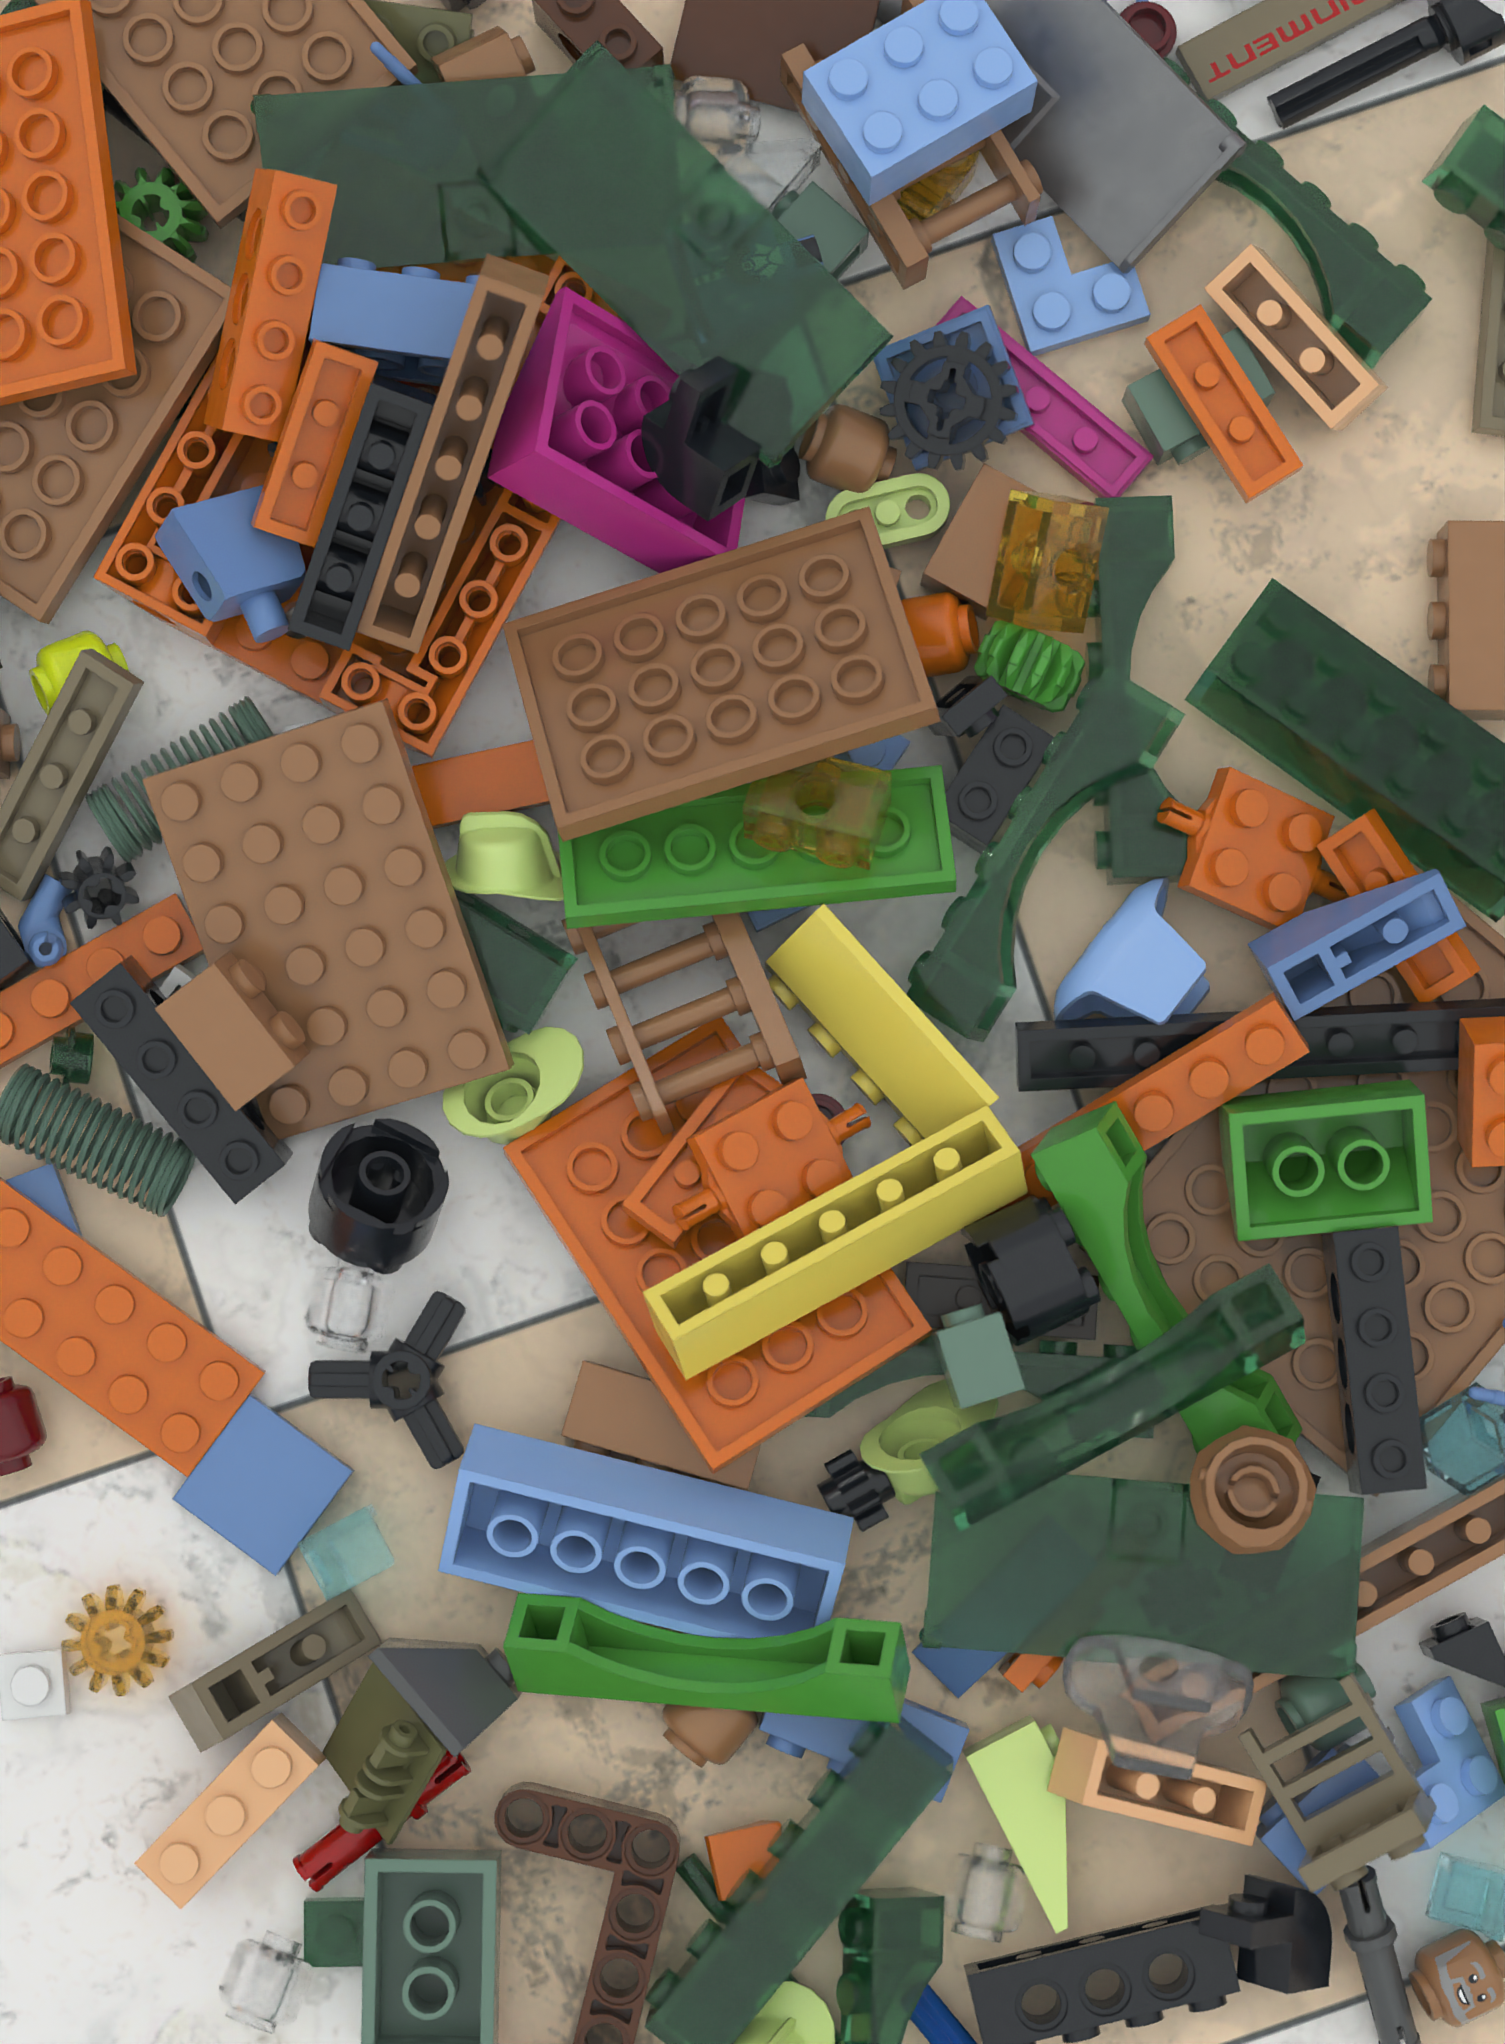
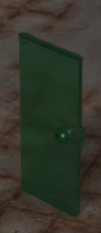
[476,41,894,469]
[250,64,685,269]
[919,1464,1364,1681]

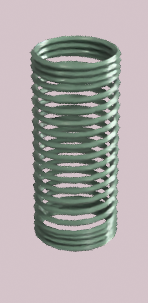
[85,696,273,863]
[0,1063,196,1217]

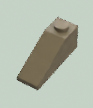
[168,1588,382,1753]

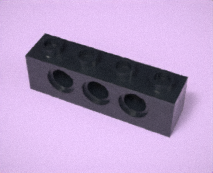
[288,374,437,651]
[70,955,293,1204]
[1321,1226,1427,1495]
[964,1904,1240,2044]

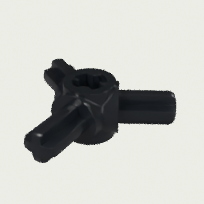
[308,1291,466,1469]

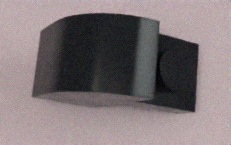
[641,355,762,522]
[1199,1875,1332,1994]

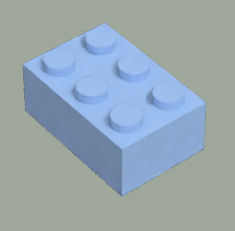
[801,0,1038,206]

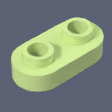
[825,473,950,549]

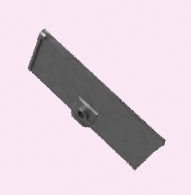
[877,0,1248,273]

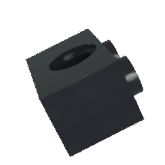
[945,704,1057,855]

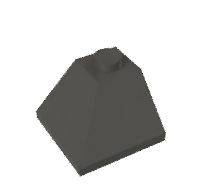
[368,1638,522,1757]

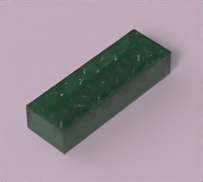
[1184,578,1505,922]

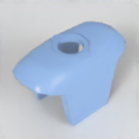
[1053,877,1210,1025]

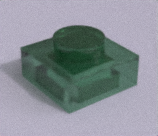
[304,1897,364,1967]

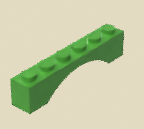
[1031,1101,1303,1454]
[503,1593,910,1724]

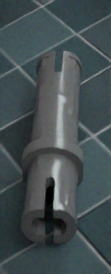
[1339,1865,1421,2044]

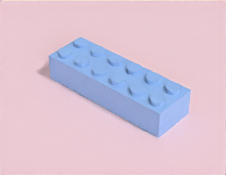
[438,1424,854,1639]

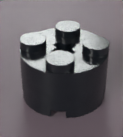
[308,1119,449,1274]
[961,1195,1101,1347]

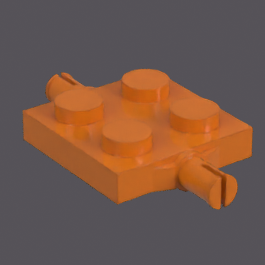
[1157,767,1349,930]
[673,1077,871,1240]

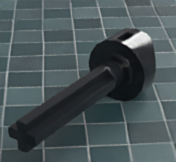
[1267,0,1505,129]

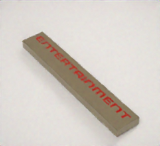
[1175,0,1405,105]

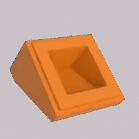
[704,1820,794,1901]

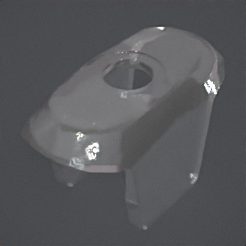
[1063,1634,1254,1780]

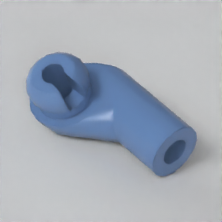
[18,874,72,968]

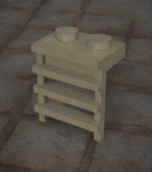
[1238,1672,1437,1893]

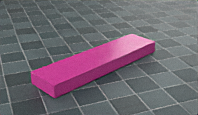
[936,295,1154,508]

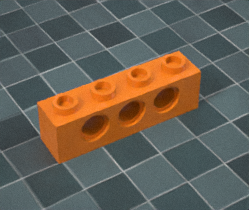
[203,168,338,442]

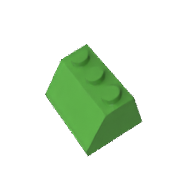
[1218,1080,1433,1241]

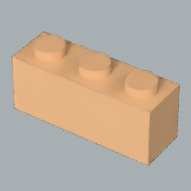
[1204,244,1388,431]
[134,1712,326,1909]
[1047,1727,1267,1846]

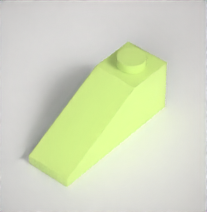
[962,1715,1068,1934]

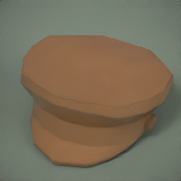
[1190,1425,1316,1554]

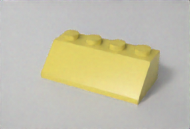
[765,904,999,1146]

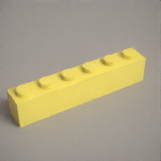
[642,1105,1028,1380]

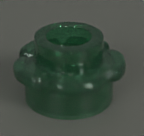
[49,1026,94,1086]

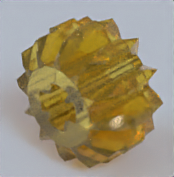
[61,1584,174,1696]

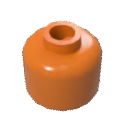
[901,592,979,678]

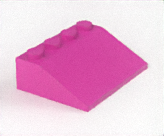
[487,286,745,573]

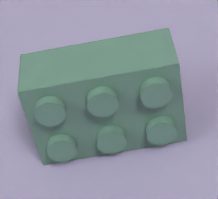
[361,1848,502,2044]

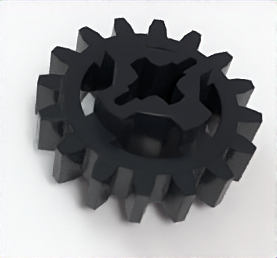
[879,331,1019,471]

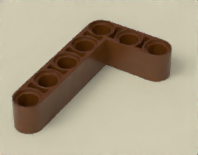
[494,1782,681,2044]

